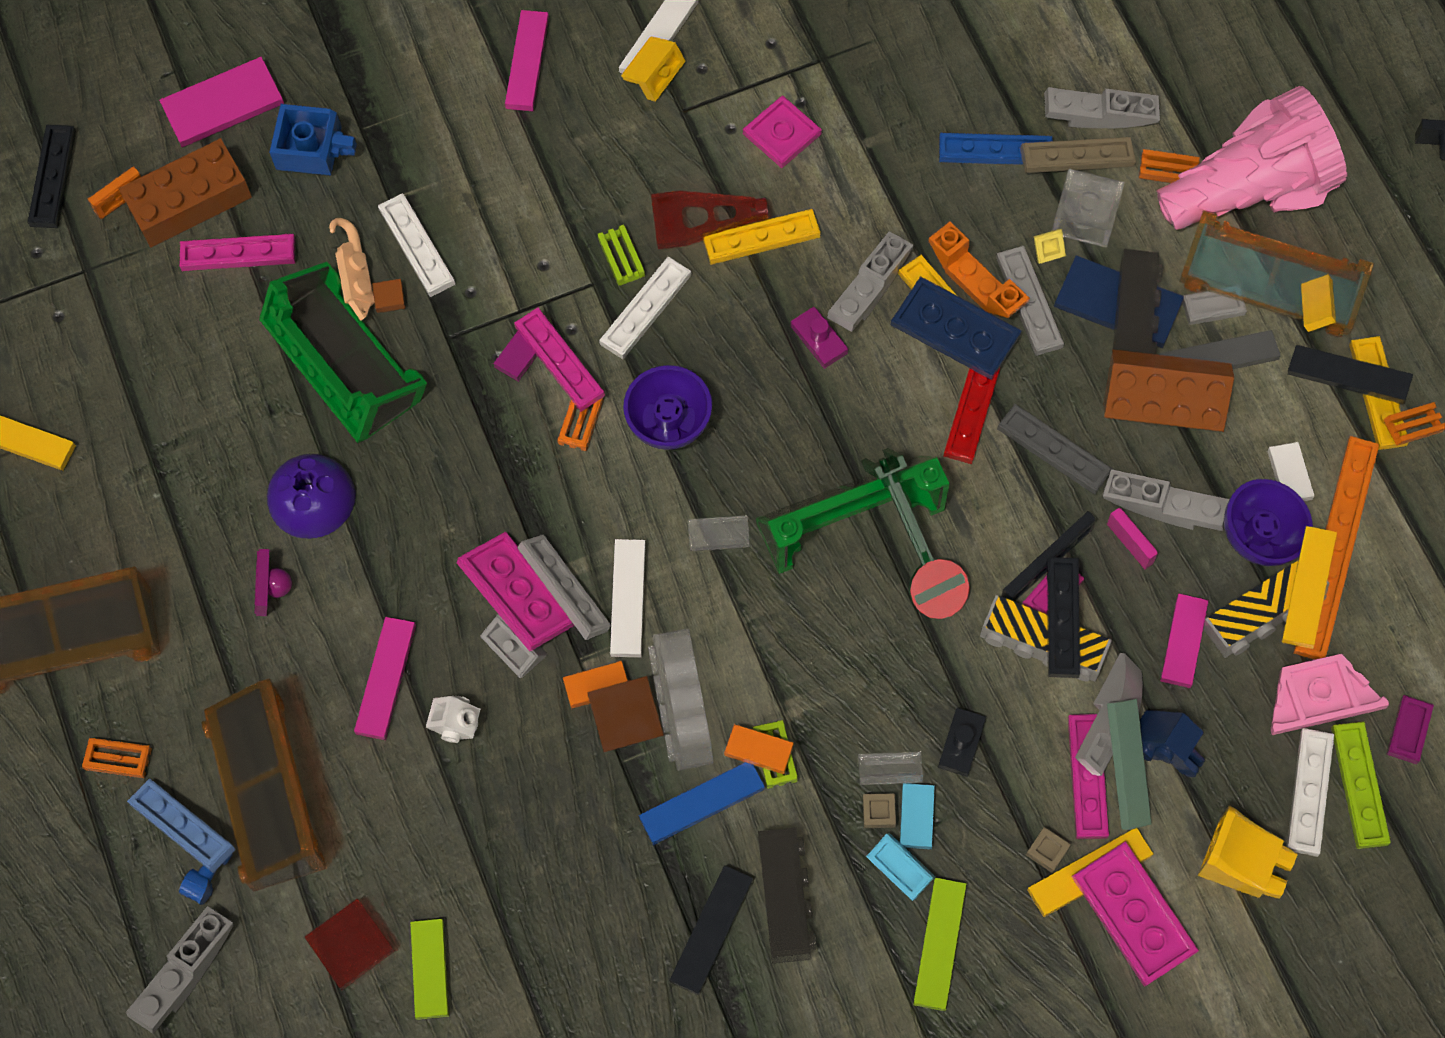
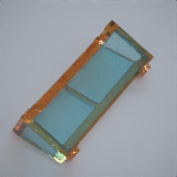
[1179,211,1374,337]

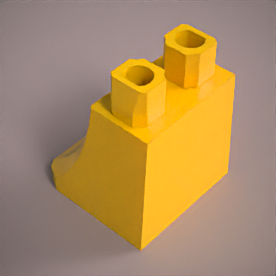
[1198,806,1298,899]

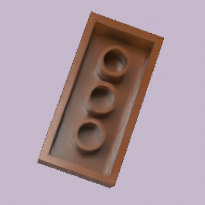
[118,138,252,248]
[1103,349,1234,432]

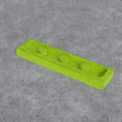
[1331,722,1391,849]
[913,878,966,1011]

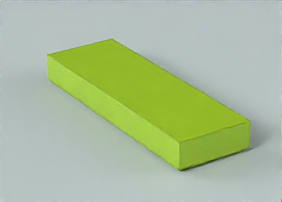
[410,919,449,1020]

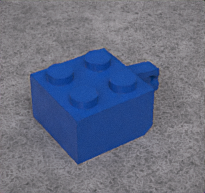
[269,104,357,175]

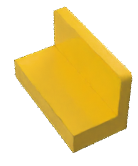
[621,36,686,102]

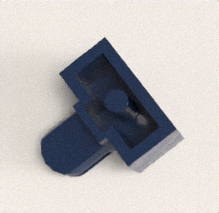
[1139,710,1205,777]

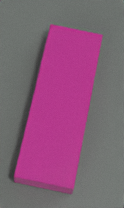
[1160,593,1208,688]

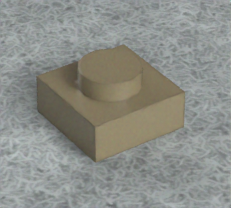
[863,794,896,828]
[1026,827,1071,873]

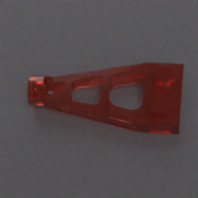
[651,191,769,249]

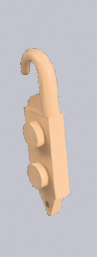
[329,218,375,321]

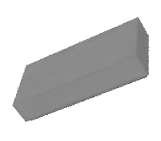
[1182,286,1247,325]

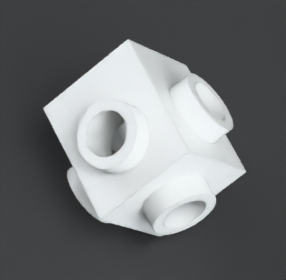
[426,696,480,743]

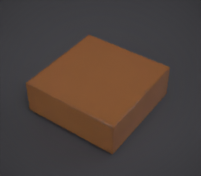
[372,279,405,313]

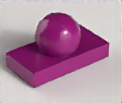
[254,549,293,616]

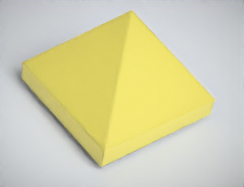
[1034,229,1066,264]

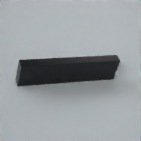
[28,125,76,228]
[1288,345,1413,404]
[1001,511,1096,602]
[1047,557,1080,678]
[669,865,753,996]

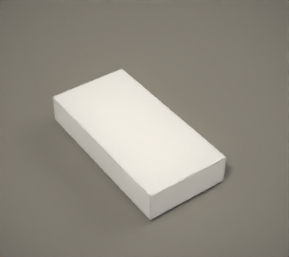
[1267,442,1314,501]

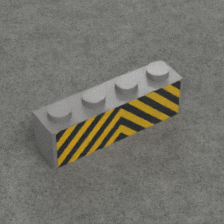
[1203,560,1330,658]
[980,595,1112,682]

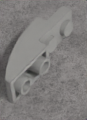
[1044,87,1160,129]
[827,231,913,332]
[1103,469,1229,531]
[1075,653,1143,776]
[126,906,233,1034]

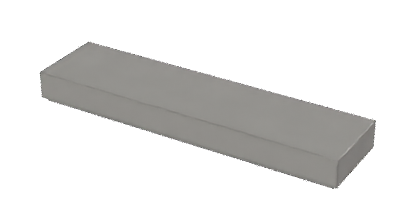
[996,246,1064,356]
[517,535,611,640]

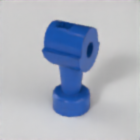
[179,854,232,905]

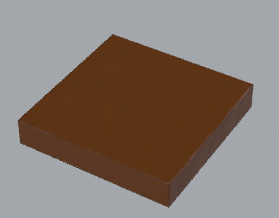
[587,676,664,753]

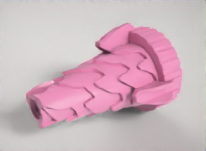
[1156,86,1347,230]

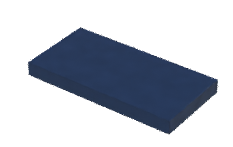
[1054,255,1184,349]
[891,276,1021,380]

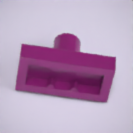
[791,307,848,369]

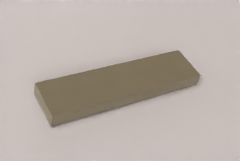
[1020,137,1136,173]

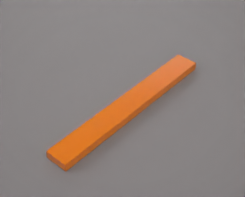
[1293,436,1379,660]

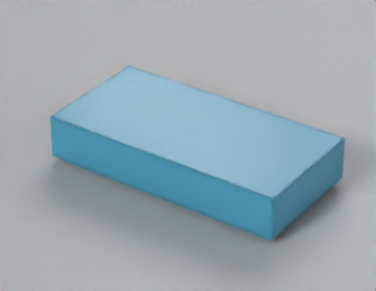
[900,783,934,849]
[866,833,936,901]

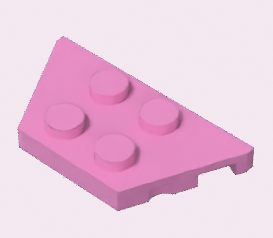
[1271,654,1389,735]

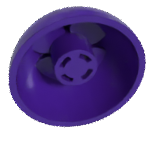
[623,365,712,450]
[267,454,355,539]
[1224,479,1313,566]

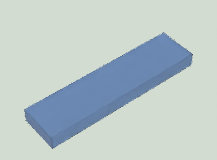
[127,778,236,873]

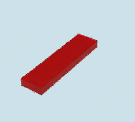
[943,367,1001,464]

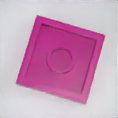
[743,95,822,168]

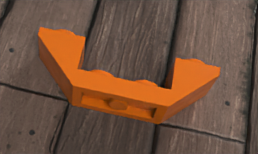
[928,221,1030,318]

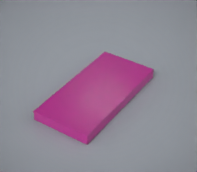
[159,57,284,147]
[457,532,575,652]
[1071,841,1199,987]

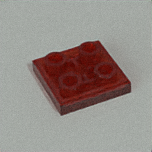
[304,899,394,990]

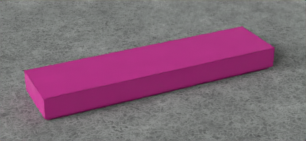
[505,10,549,111]
[180,234,295,271]
[514,308,605,412]
[354,617,416,740]
[1068,714,1109,839]

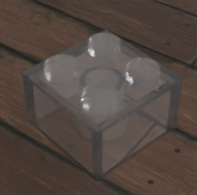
[1052,169,1125,247]

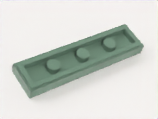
[1107,699,1152,830]

